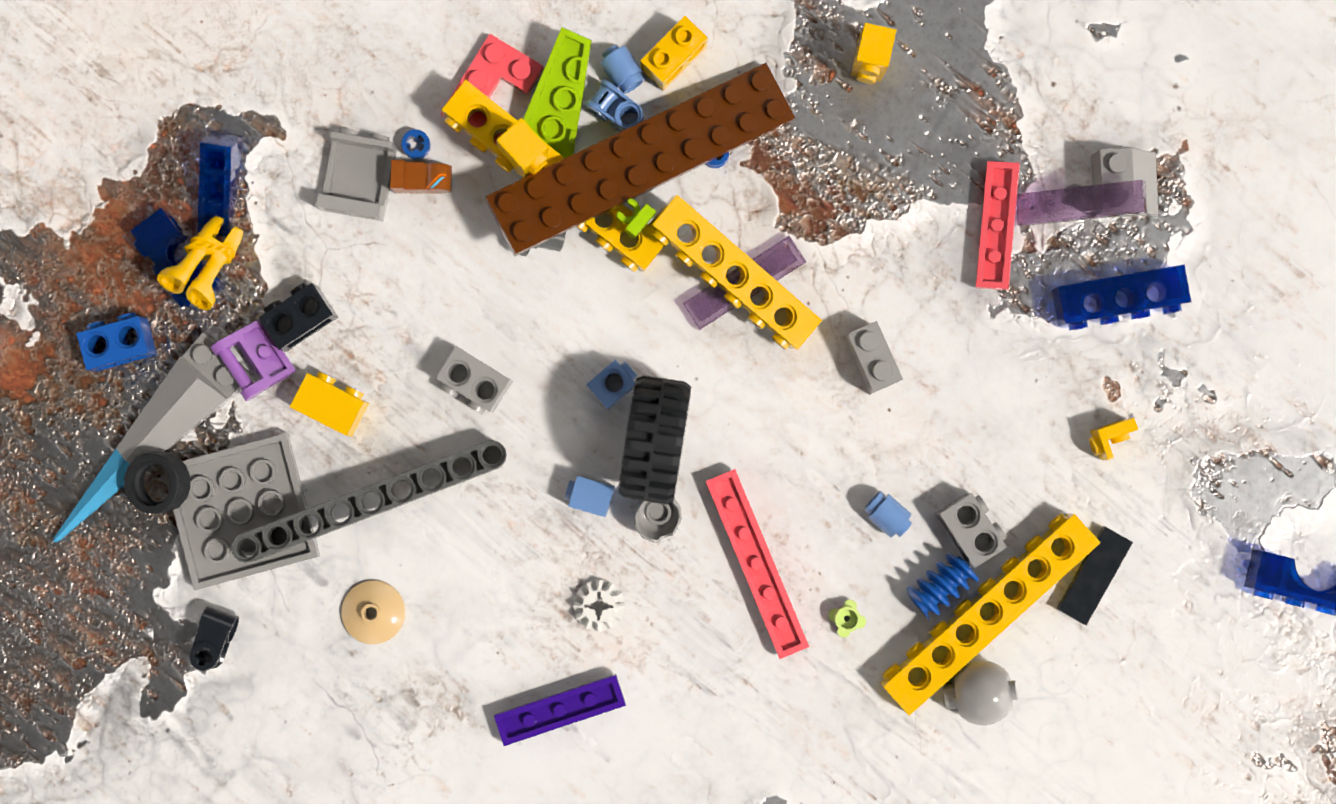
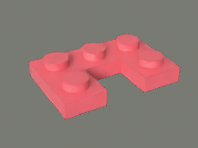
[440,34,544,145]

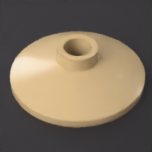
[341,580,405,644]

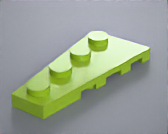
[523,27,592,158]

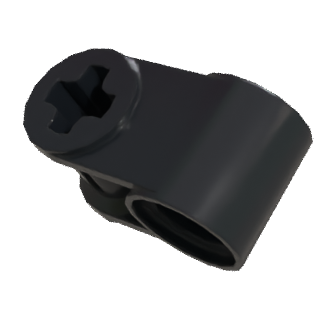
[189,606,239,671]

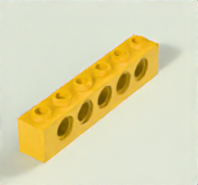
[648,195,822,350]

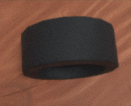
[124,452,191,514]

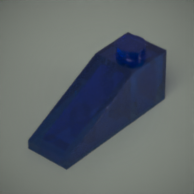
[198,131,243,237]

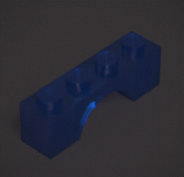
[1244,550,1336,616]

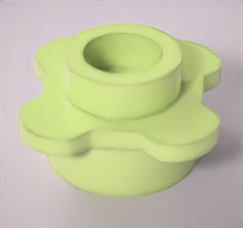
[828,600,866,638]

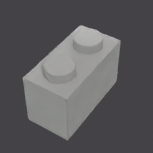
[844,321,903,394]

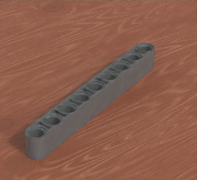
[231,440,507,563]

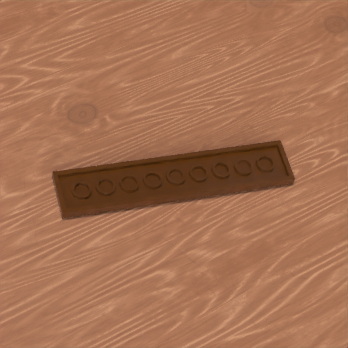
[485,63,795,257]

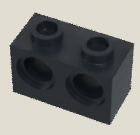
[259,282,339,352]

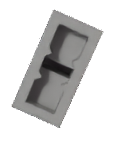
[436,346,513,415]
[935,493,1007,568]

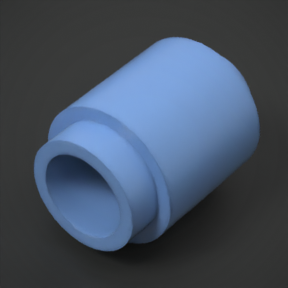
[600,45,645,94]
[864,491,912,538]

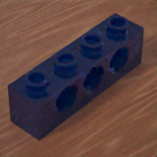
[1052,264,1192,331]

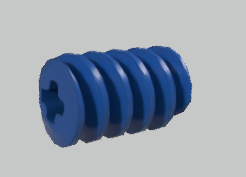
[906,553,980,622]

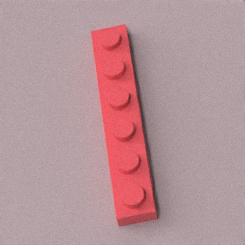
[705,469,809,659]

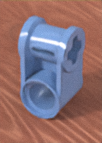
[584,79,644,132]

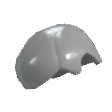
[633,498,682,543]

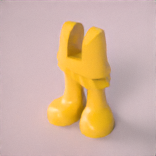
[157,215,243,310]

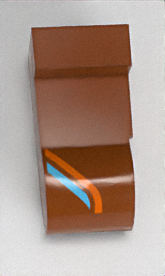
[390,160,452,194]

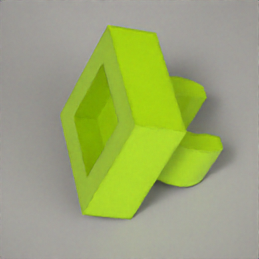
[616,198,656,239]

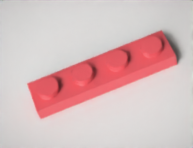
[976,161,1020,291]

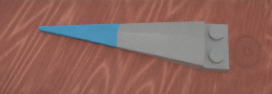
[53,332,253,542]

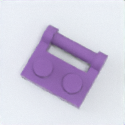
[210,319,296,401]

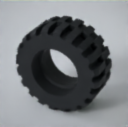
[618,375,691,504]

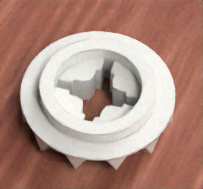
[573,580,625,632]

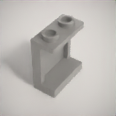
[316,128,397,222]

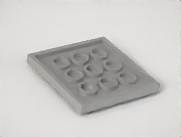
[162,433,320,590]

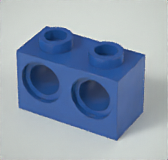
[76,313,157,372]

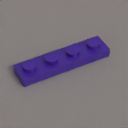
[494,674,626,746]

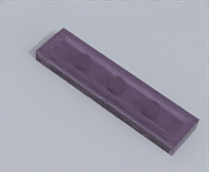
[1016,179,1147,227]
[683,235,806,331]

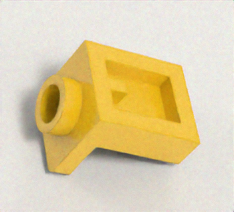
[1089,418,1138,460]

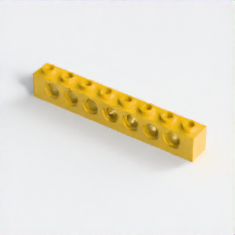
[442,80,664,272]
[880,513,1101,716]

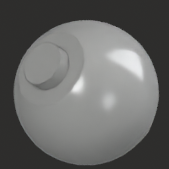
[943,660,1018,726]

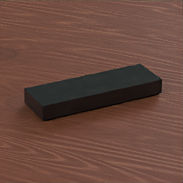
[1056,526,1133,626]

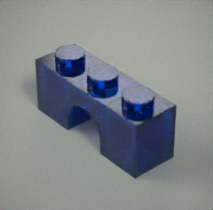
[131,208,226,310]

